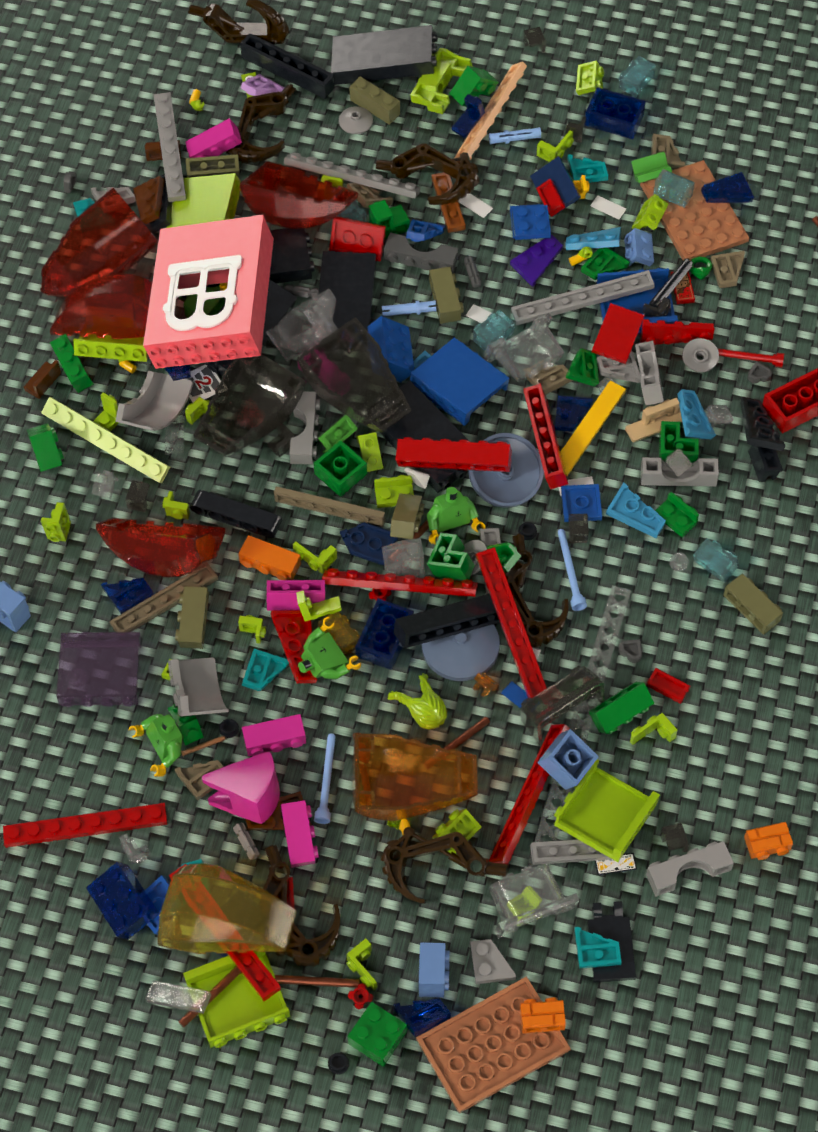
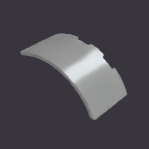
[115,371,193,431]
[168,657,229,716]

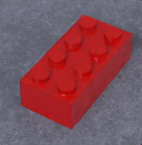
[762,368,818,434]

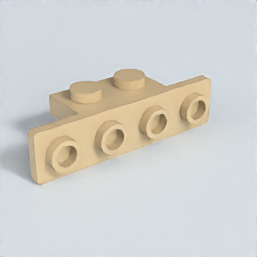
[625,398,683,442]

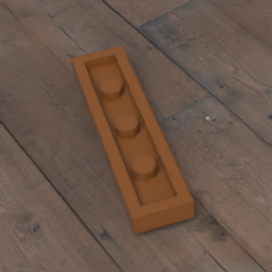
[431,172,466,233]

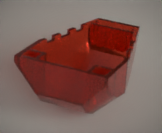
[239,161,358,229]
[50,274,152,339]
[96,518,225,577]

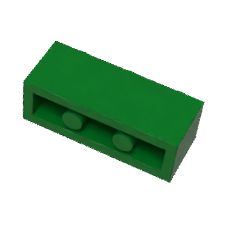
[50,333,94,393]
[588,681,654,734]

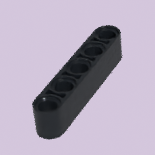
[190,490,282,538]

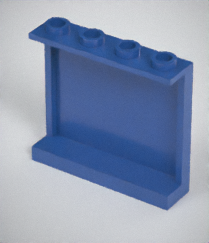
[597,268,678,335]
[410,338,509,426]

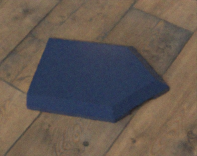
[340,522,399,566]

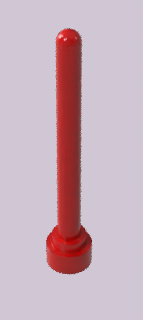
[717,348,784,368]

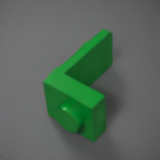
[167,704,203,745]

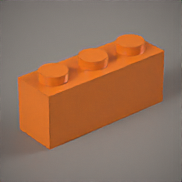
[238,535,301,580]

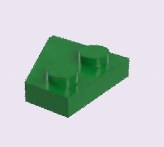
[581,248,630,280]
[566,348,599,387]

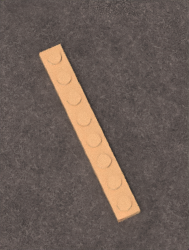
[454,61,527,163]

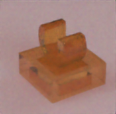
[473,673,500,697]

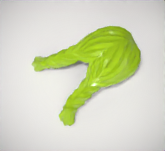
[388,673,447,730]

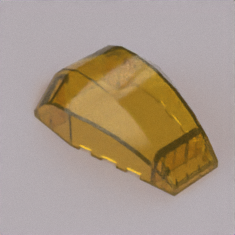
[158,863,297,954]

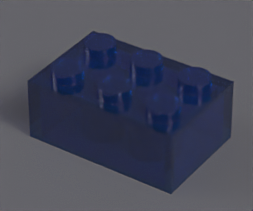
[585,87,646,140]
[355,598,414,670]
[86,862,159,940]

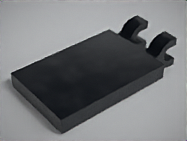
[587,901,636,983]

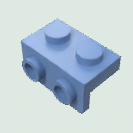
[624,228,654,266]

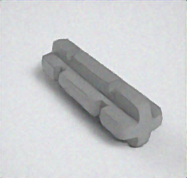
[233,822,260,860]

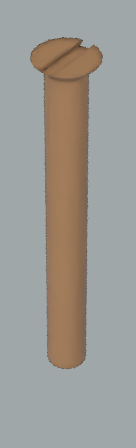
[181,736,226,757]

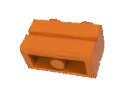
[744,822,793,860]
[520,997,566,1033]

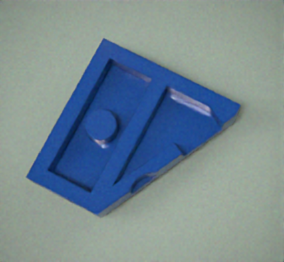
[406,219,445,242]

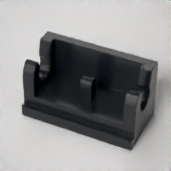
[748,446,783,482]

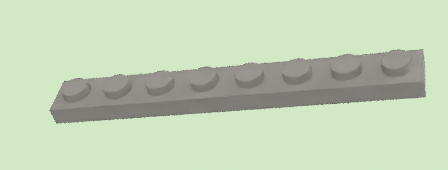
[153,92,186,202]
[284,152,421,199]
[511,270,654,326]

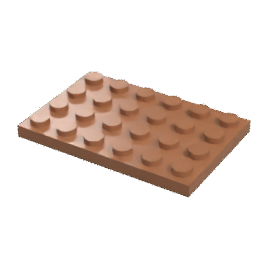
[640,160,749,260]
[416,976,571,1113]

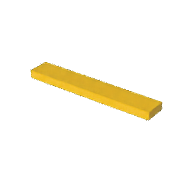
[561,380,626,476]

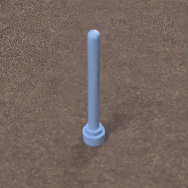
[558,529,587,611]
[314,733,335,824]

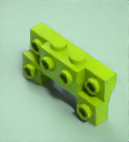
[410,48,473,114]

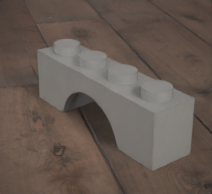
[635,341,664,405]
[289,391,320,465]
[641,457,719,487]
[646,841,734,897]

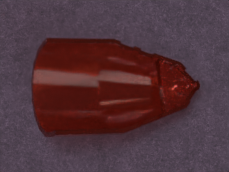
[40,188,159,298]

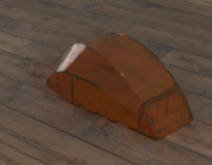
[353,733,478,821]

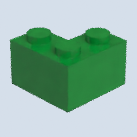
[449,66,499,108]
[368,200,410,240]
[659,421,699,466]
[27,423,64,472]
[427,533,475,581]

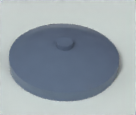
[468,433,544,508]
[422,624,500,681]

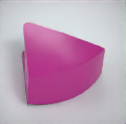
[202,751,280,824]

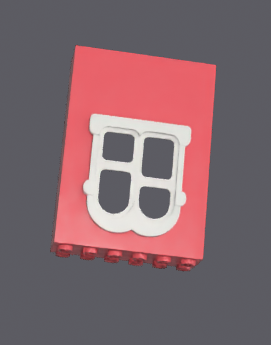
[143,215,274,369]

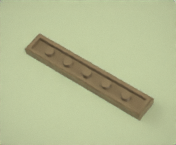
[274,486,385,527]
[109,563,218,638]

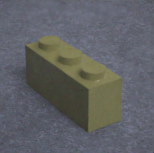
[349,77,400,125]
[186,154,239,178]
[429,267,464,324]
[390,493,425,540]
[723,573,783,635]
[175,586,209,649]

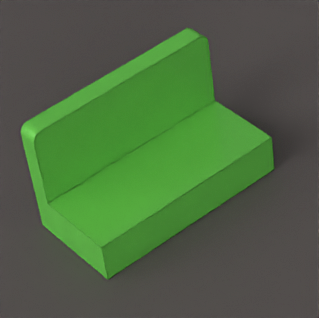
[631,152,672,183]
[318,414,358,454]

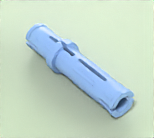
[489,127,541,144]
[382,300,436,317]

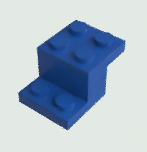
[510,204,551,240]

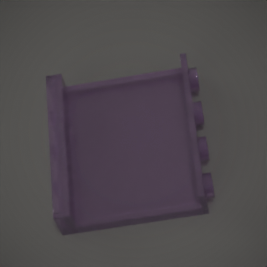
[56,632,142,707]

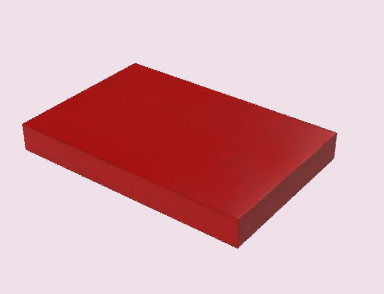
[329,216,386,261]
[592,303,645,364]

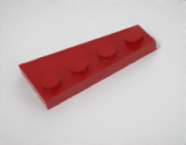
[640,319,715,345]
[270,610,317,683]

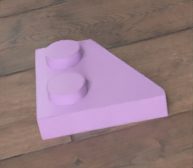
[241,74,285,96]

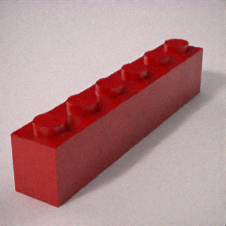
[523,383,569,489]
[395,437,512,472]

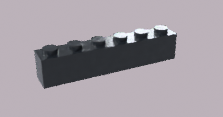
[240,33,335,99]
[394,593,500,649]

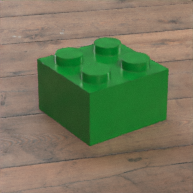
[314,440,367,497]
[347,1002,407,1067]

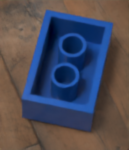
[367,316,415,383]

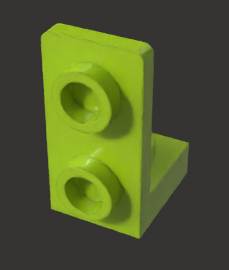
[537,130,574,162]
[93,392,119,432]
[356,432,383,472]
[293,542,337,574]
[296,590,342,621]
[630,713,678,745]
[346,938,377,991]

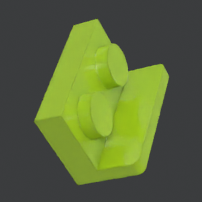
[576,60,604,97]
[631,194,668,230]
[374,475,414,508]
[41,502,71,542]
[432,809,482,853]

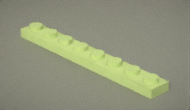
[41,397,170,483]

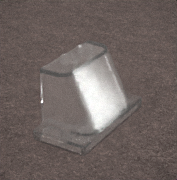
[266,289,340,362]
[482,313,565,382]
[489,864,579,938]

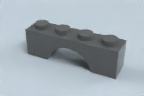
[384,233,458,273]

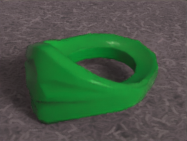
[690,256,712,280]

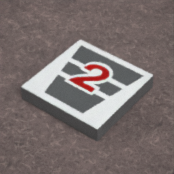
[180,365,227,404]

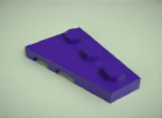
[510,234,563,287]

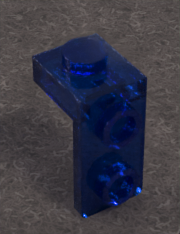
[451,94,485,138]

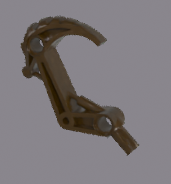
[188,0,289,45]
[226,84,296,163]
[375,143,480,205]
[504,534,569,648]
[380,827,508,904]
[257,845,341,967]

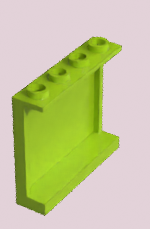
[166,173,242,228]
[73,307,149,362]
[554,759,660,862]
[183,942,290,1048]

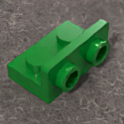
[655,492,699,537]
[487,542,521,573]

